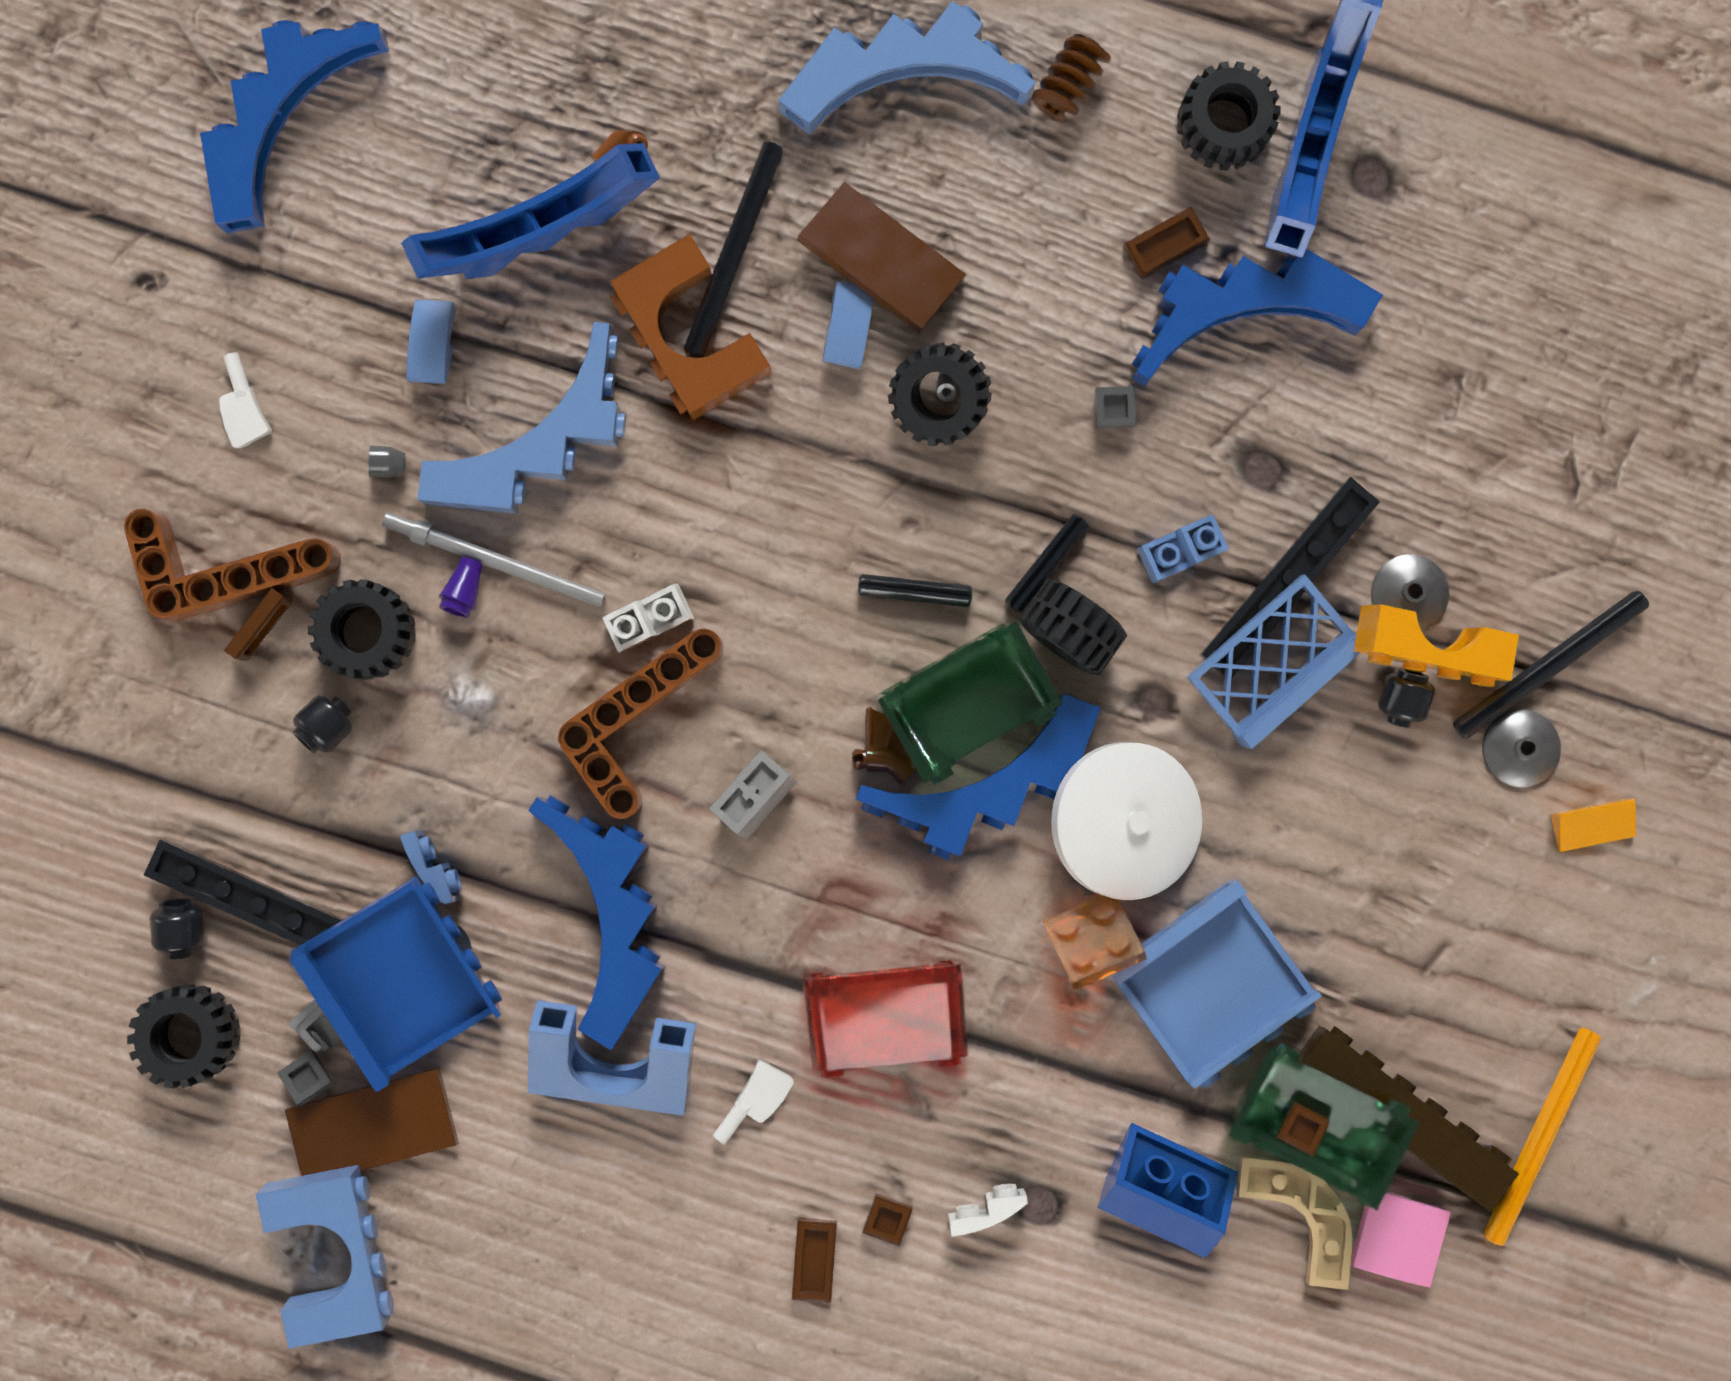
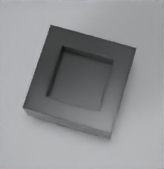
[1094,386,1136,428]
[277,1050,335,1107]

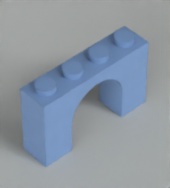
[528,1000,696,1116]
[256,1165,394,1349]

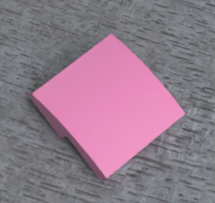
[1351,1188,1451,1288]

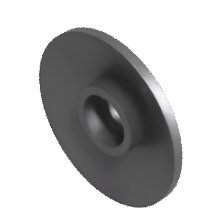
[1371,554,1449,630]
[1482,710,1561,787]

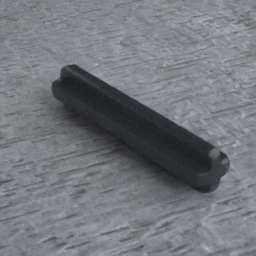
[1005,514,1089,613]
[858,574,973,607]

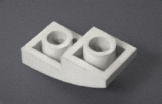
[602,584,694,653]
[948,1184,1028,1237]

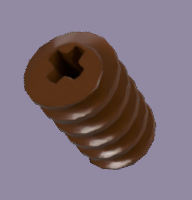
[1032,34,1111,122]

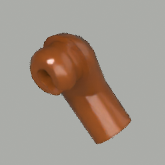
[591,130,648,161]

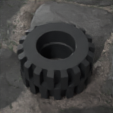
[1177,61,1281,171]
[888,342,992,446]
[308,579,416,680]
[1019,580,1127,675]
[127,984,240,1088]

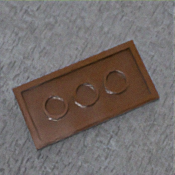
[797,182,967,334]
[285,1067,459,1176]

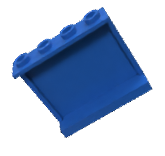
[290,876,503,1092]

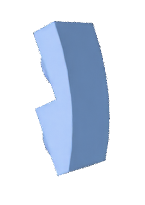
[822,280,873,369]
[407,300,456,384]
[1137,514,1229,584]
[400,830,462,904]

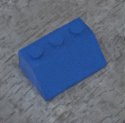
[1098,1123,1238,1258]

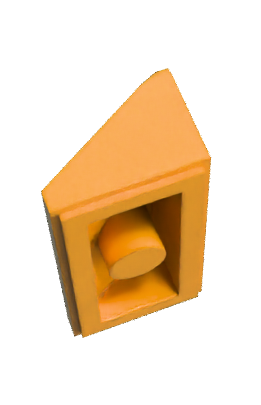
[1550,798,1636,852]

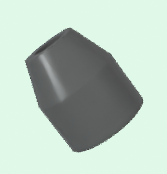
[368,446,406,478]

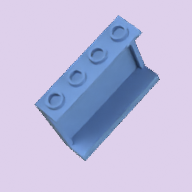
[1106,879,1322,1089]

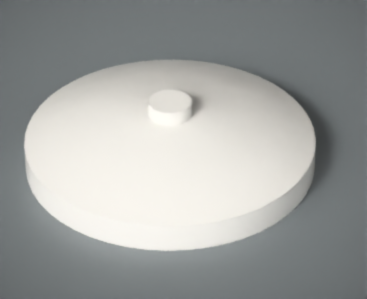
[1051,742,1202,900]

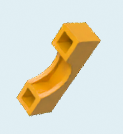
[1353,604,1519,687]

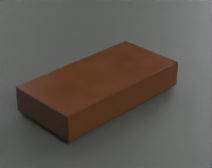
[1123,207,1210,280]
[224,588,293,661]
[792,1218,837,1303]

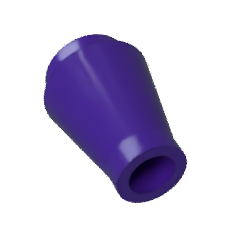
[439,557,483,618]

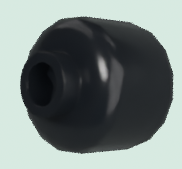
[1378,668,1435,728]
[292,695,352,753]
[150,898,205,959]

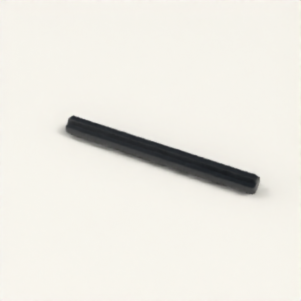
[684,141,783,358]
[1453,590,1649,739]

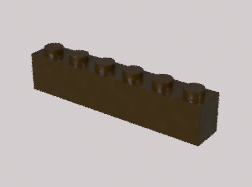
[1292,1025,1519,1212]

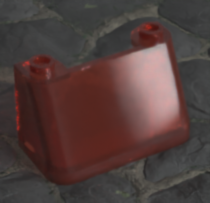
[802,959,969,1078]

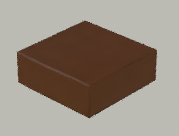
[1276,1101,1331,1156]
[862,1193,913,1246]

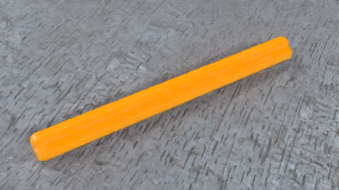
[1483,1028,1601,1246]

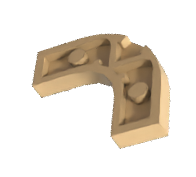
[1236,1155,1353,1290]

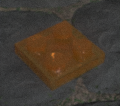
[1042,895,1147,991]

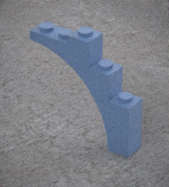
[778,1,1036,135]
[417,322,626,514]

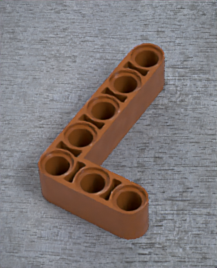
[124,509,341,622]
[558,628,724,819]

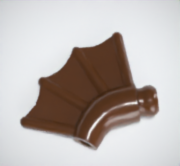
[852,707,946,785]

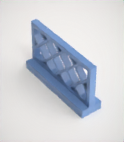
[1186,575,1360,749]

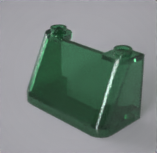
[874,620,1063,784]
[1224,1043,1420,1211]

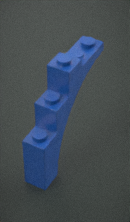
[1265,0,1383,257]
[200,20,389,233]
[401,143,660,279]
[1131,249,1383,387]
[856,694,1101,860]
[528,795,665,1050]

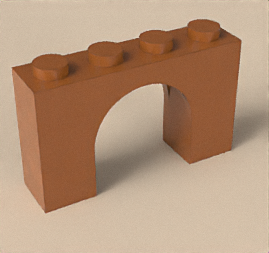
[609,234,772,420]

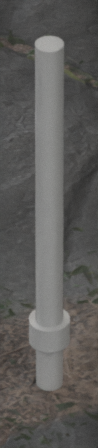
[382,512,606,608]

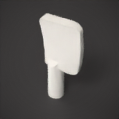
[219,352,272,449]
[713,1060,794,1144]

